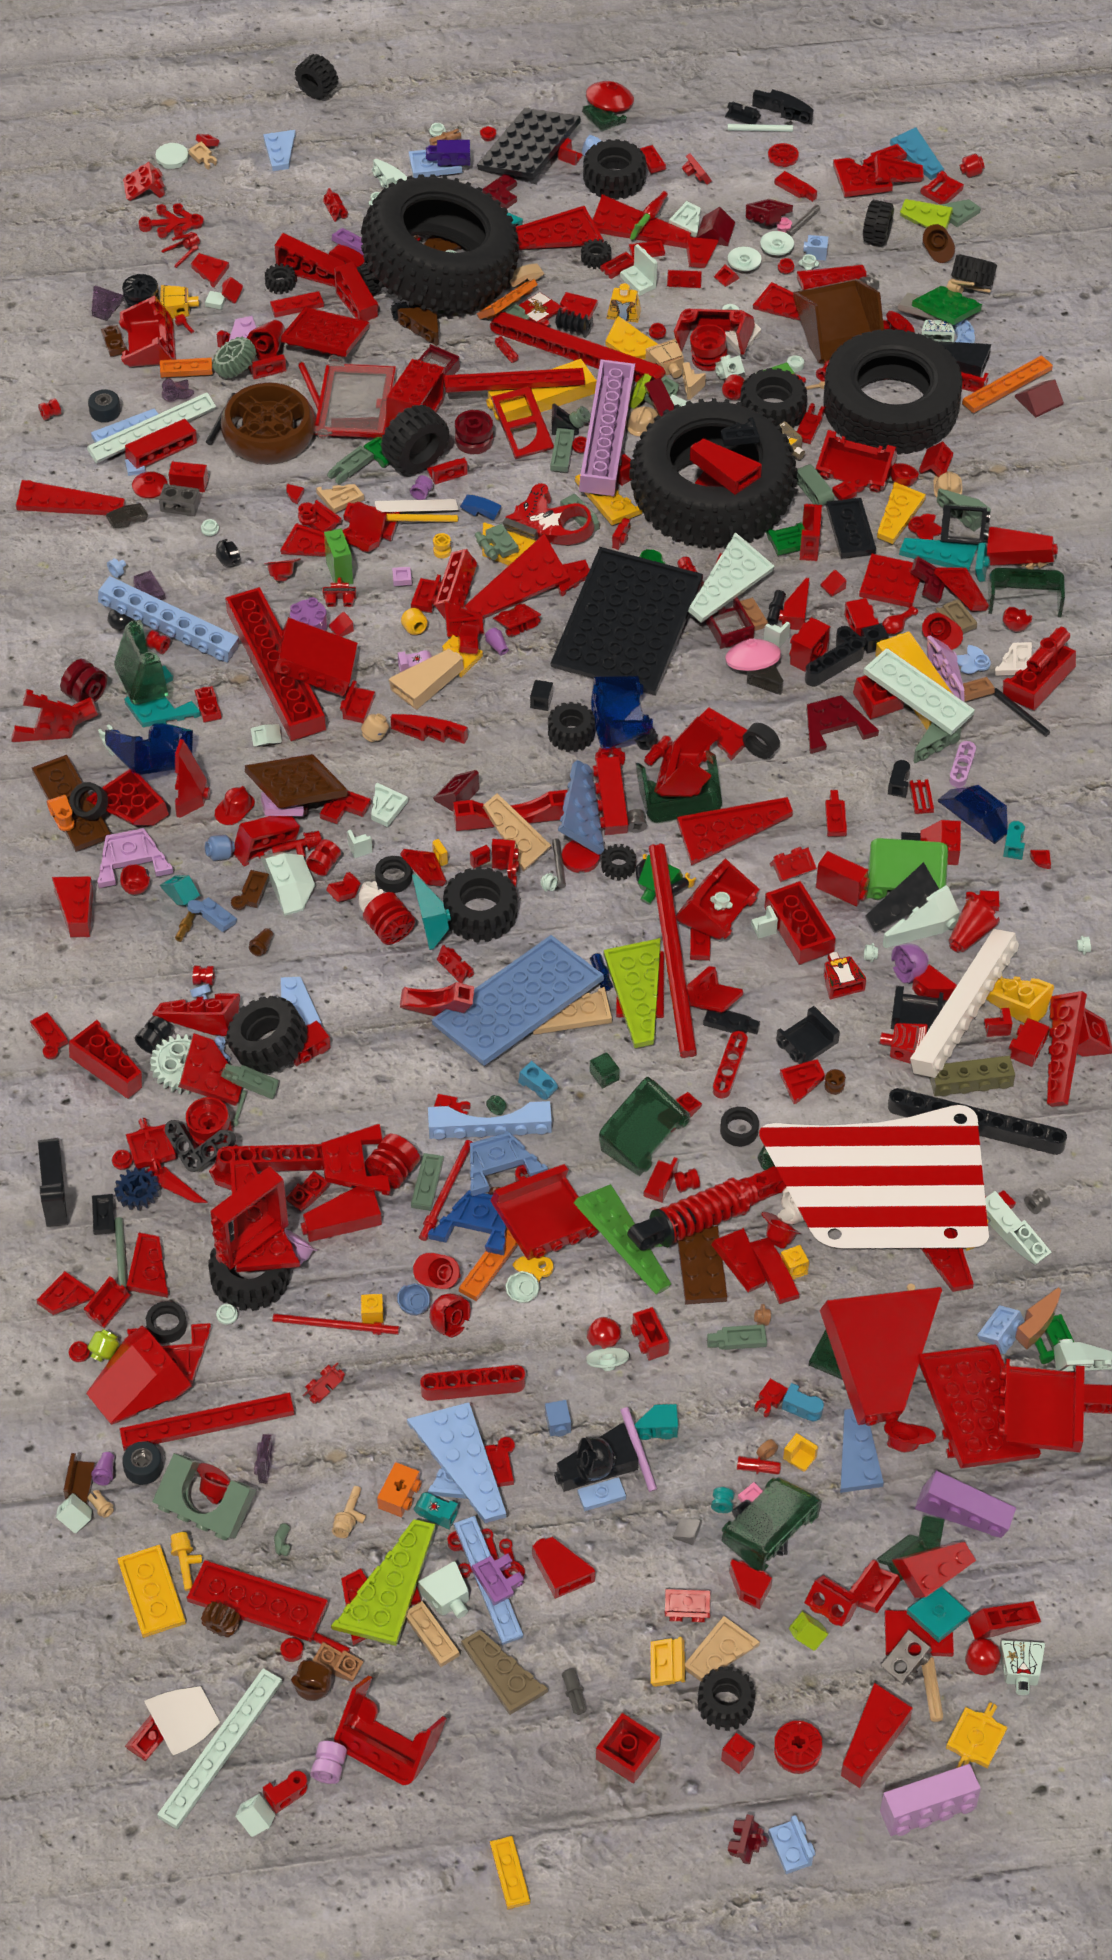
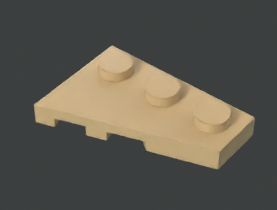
[685,1616,760,1682]

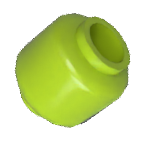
[88,1329,120,1362]

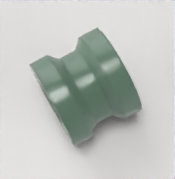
[569,406,591,428]

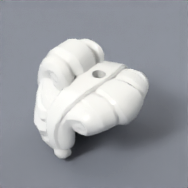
[359,881,384,912]
[777,1188,804,1224]

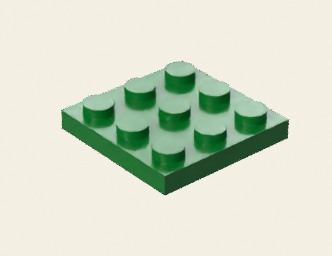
[912,286,982,325]

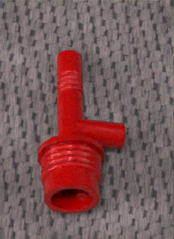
[271,830,322,858]

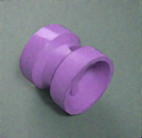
[410,475,433,500]

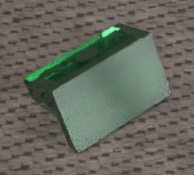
[877,1534,929,1581]

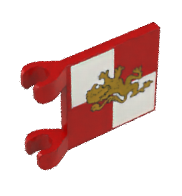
[519,292,570,327]

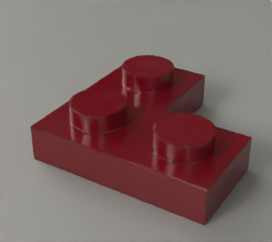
[482,174,517,209]
[910,556,945,603]

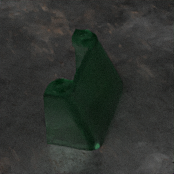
[114,619,169,705]
[599,1077,690,1177]
[721,1477,822,1571]

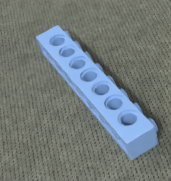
[98,576,239,663]

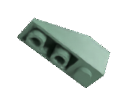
[937,488,991,531]
[913,722,962,763]

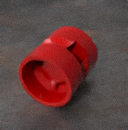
[306,839,341,876]

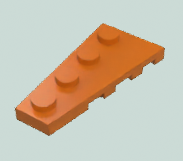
[476,279,538,320]

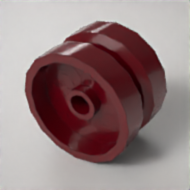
[455,410,493,454]
[60,659,108,703]

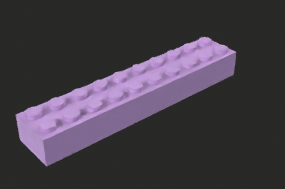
[579,359,635,496]

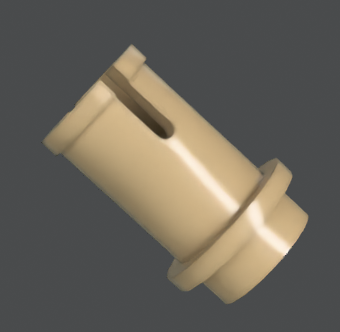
[88,1490,114,1518]

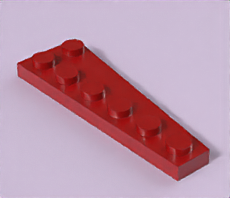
[16,480,125,516]
[1047,991,1087,1107]

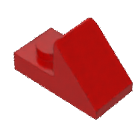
[457,623,480,654]

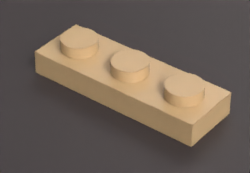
[406,1601,460,1667]

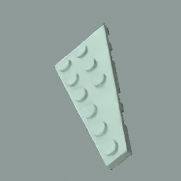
[688,532,775,623]

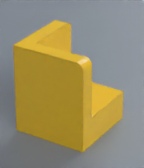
[783,1433,818,1472]

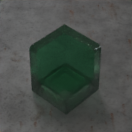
[589,1052,620,1089]
[917,1516,945,1549]

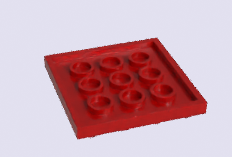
[281,307,369,357]

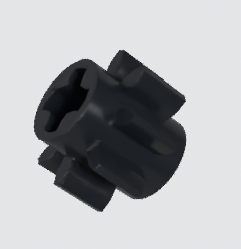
[634,726,658,749]

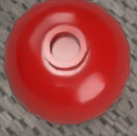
[429,1293,471,1338]

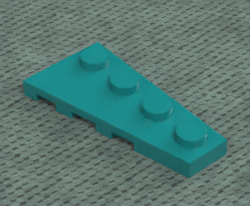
[899,538,978,571]

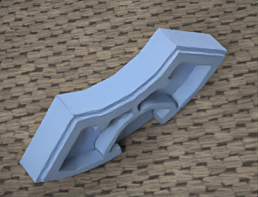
[952,319,975,343]

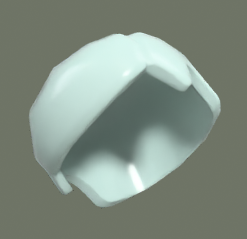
[505,1271,540,1303]

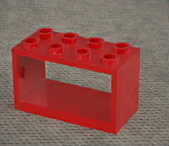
[386,359,445,427]

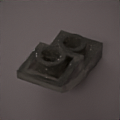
[106,503,148,528]

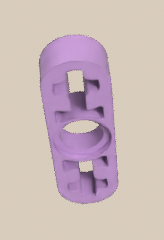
[949,741,976,788]

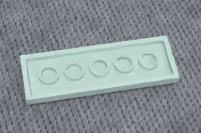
[863,648,975,735]

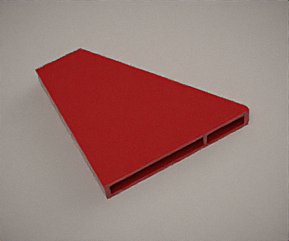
[820,1287,942,1426]

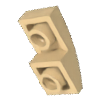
[509,263,544,288]

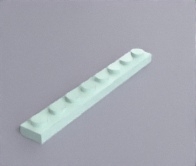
[87,392,216,463]
[157,1668,282,1829]

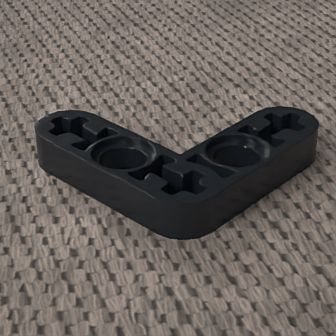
[165,1120,236,1172]

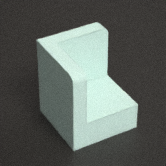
[764,622,790,647]
[250,724,282,747]
[347,830,373,858]
[751,905,778,939]
[56,1493,92,1533]
[235,1794,275,1837]

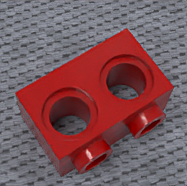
[804,1575,861,1627]

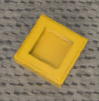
[432,839,448,866]

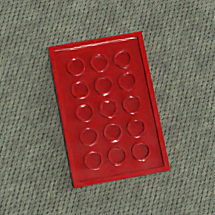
[918,1344,1041,1469]

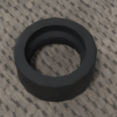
[743,722,780,759]
[69,782,108,820]
[375,856,412,893]
[720,1106,759,1147]
[145,1301,187,1344]

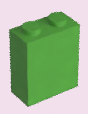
[324,528,353,585]

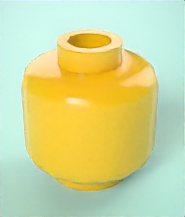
[401,608,428,635]

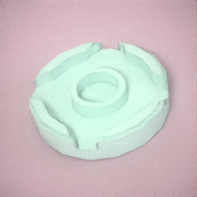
[155,143,189,169]

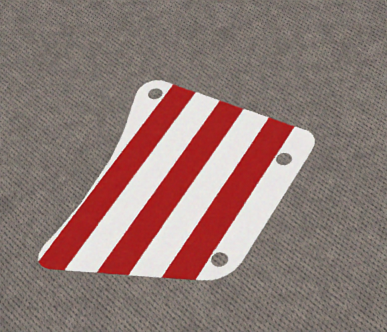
[759,1105,989,1248]

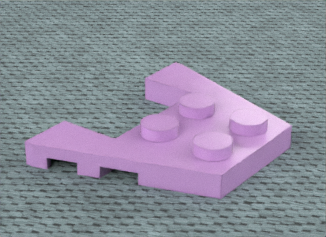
[98,828,173,888]

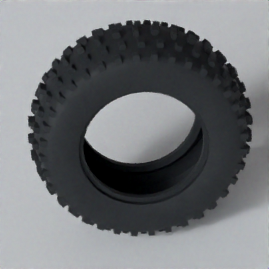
[361,174,519,314]
[629,398,798,549]

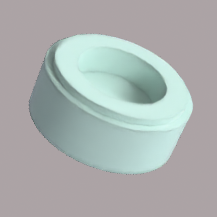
[787,355,804,372]

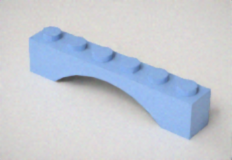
[428,1101,552,1139]

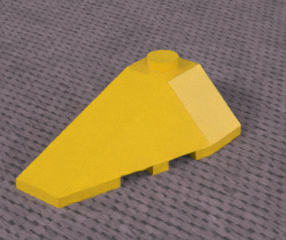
[986,976,1054,1023]

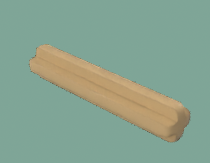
[922,1657,943,1722]

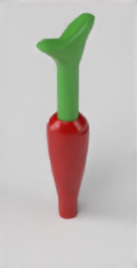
[630,191,668,241]

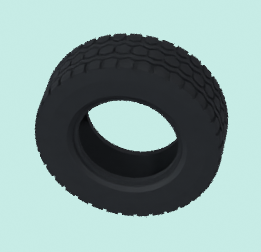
[823,329,962,454]

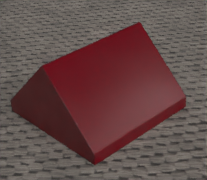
[696,207,735,246]
[1015,379,1064,418]
[433,770,479,811]

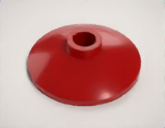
[886,311,915,332]
[132,471,168,499]

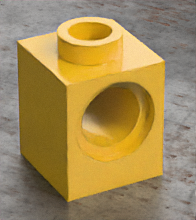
[781,1245,809,1280]
[361,1294,383,1324]

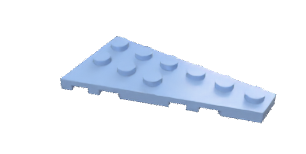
[407,1402,506,1523]

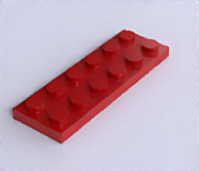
[187,1560,328,1642]

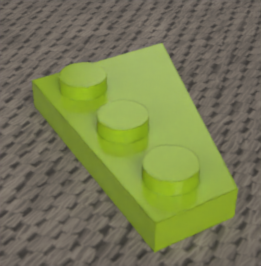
[900,199,953,230]

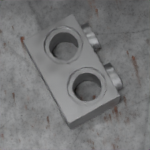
[159,484,200,516]
[881,1630,932,1685]

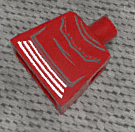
[880,1023,928,1064]

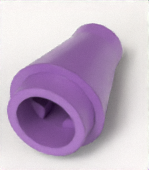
[485,628,509,656]
[92,1452,115,1486]

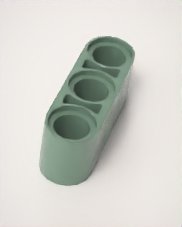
[794,464,834,506]

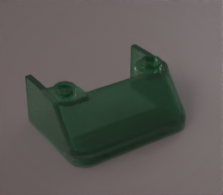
[988,568,1065,617]
[635,750,722,823]

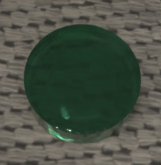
[486,1095,507,1115]

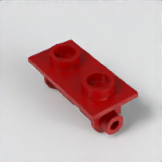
[323,188,348,222]
[667,270,702,288]
[437,945,474,983]
[303,1363,345,1404]

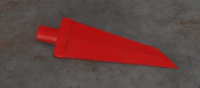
[148,1166,208,1203]

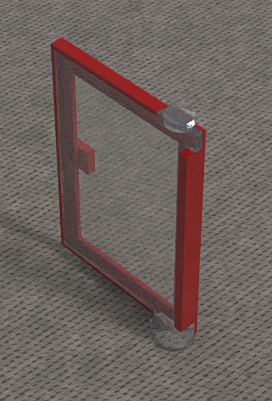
[315,355,396,439]

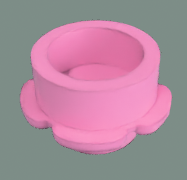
[776,217,792,233]

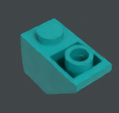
[634,1404,678,1440]

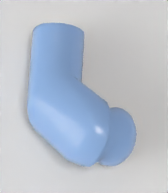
[214,1036,231,1062]

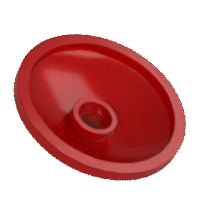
[586,81,634,112]

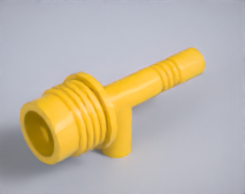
[170,1532,202,1592]

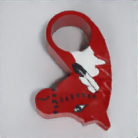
[506,483,594,545]

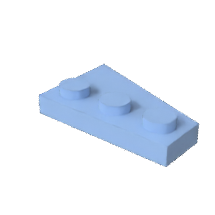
[263,130,296,171]

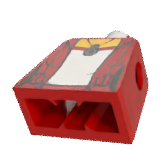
[823,952,866,1000]

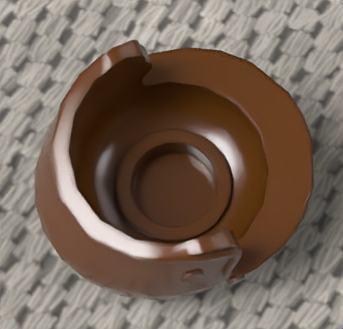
[291,1660,332,1701]

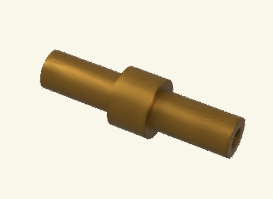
[175,911,196,942]

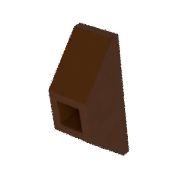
[398,307,439,346]

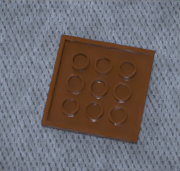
[244,754,348,808]

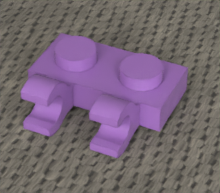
[471,1554,524,1606]

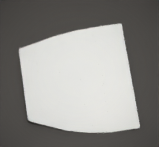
[144,1686,220,1755]

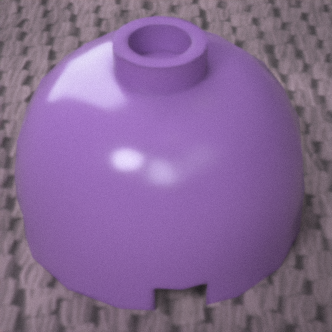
[891,943,929,983]

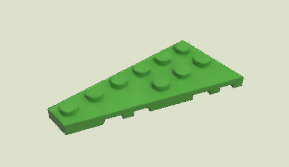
[574,1184,671,1294]

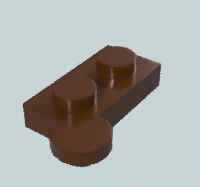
[231,870,270,910]

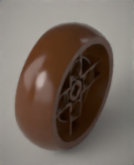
[221,382,316,465]

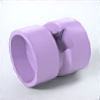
[310,1741,347,1784]

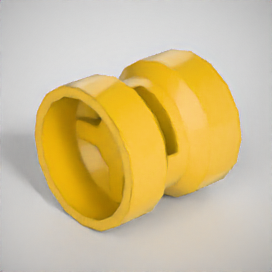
[433,533,451,559]

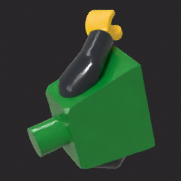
[636,854,696,905]

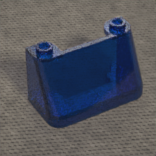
[591,676,653,749]
[105,722,193,775]

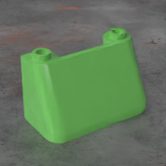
[867,838,948,899]

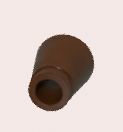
[249,928,274,956]

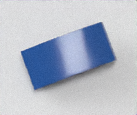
[460,495,501,520]

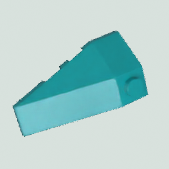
[412,874,451,950]

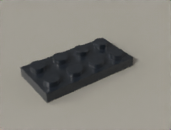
[826,498,876,558]

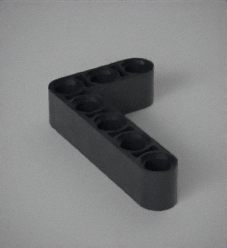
[38,1138,68,1227]

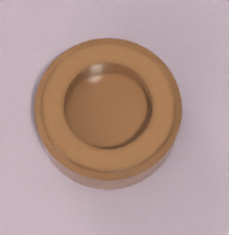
[756,1439,778,1460]

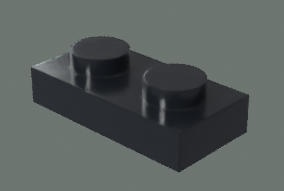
[92,1194,115,1235]

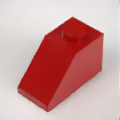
[912,964,957,1001]

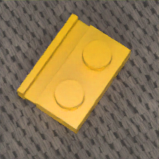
[651,1637,685,1687]

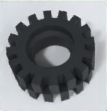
[581,239,611,269]
[265,263,296,294]
[357,263,382,295]
[601,844,636,880]

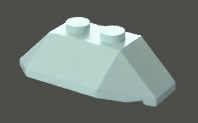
[260,852,315,916]

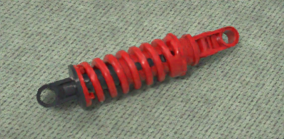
[627,1166,787,1251]

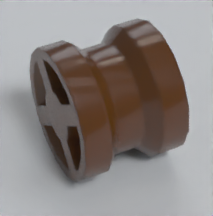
[824,1069,846,1095]

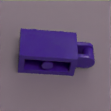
[426,139,470,166]

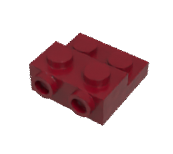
[746,199,793,226]

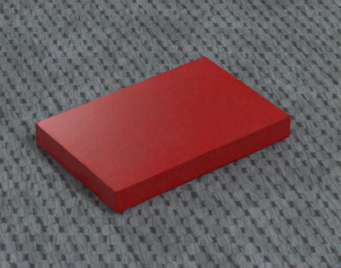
[884,1610,954,1657]

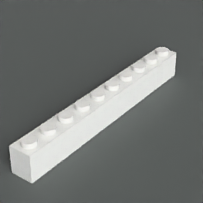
[910,929,1019,1078]

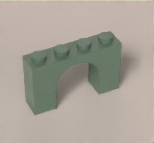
[152,1453,257,1541]

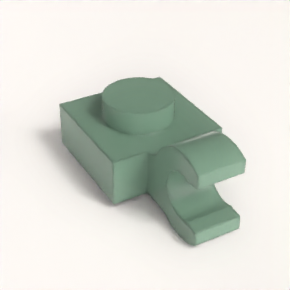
[501,302,530,320]

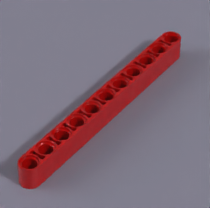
[490,311,666,382]

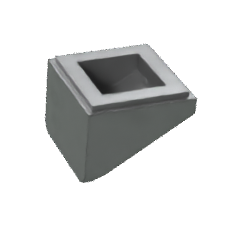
[673,1518,701,1545]

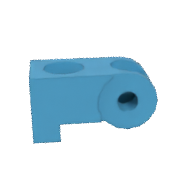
[518,1061,558,1100]
[782,1383,824,1421]

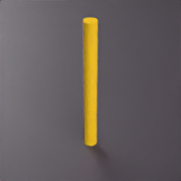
[386,514,458,522]

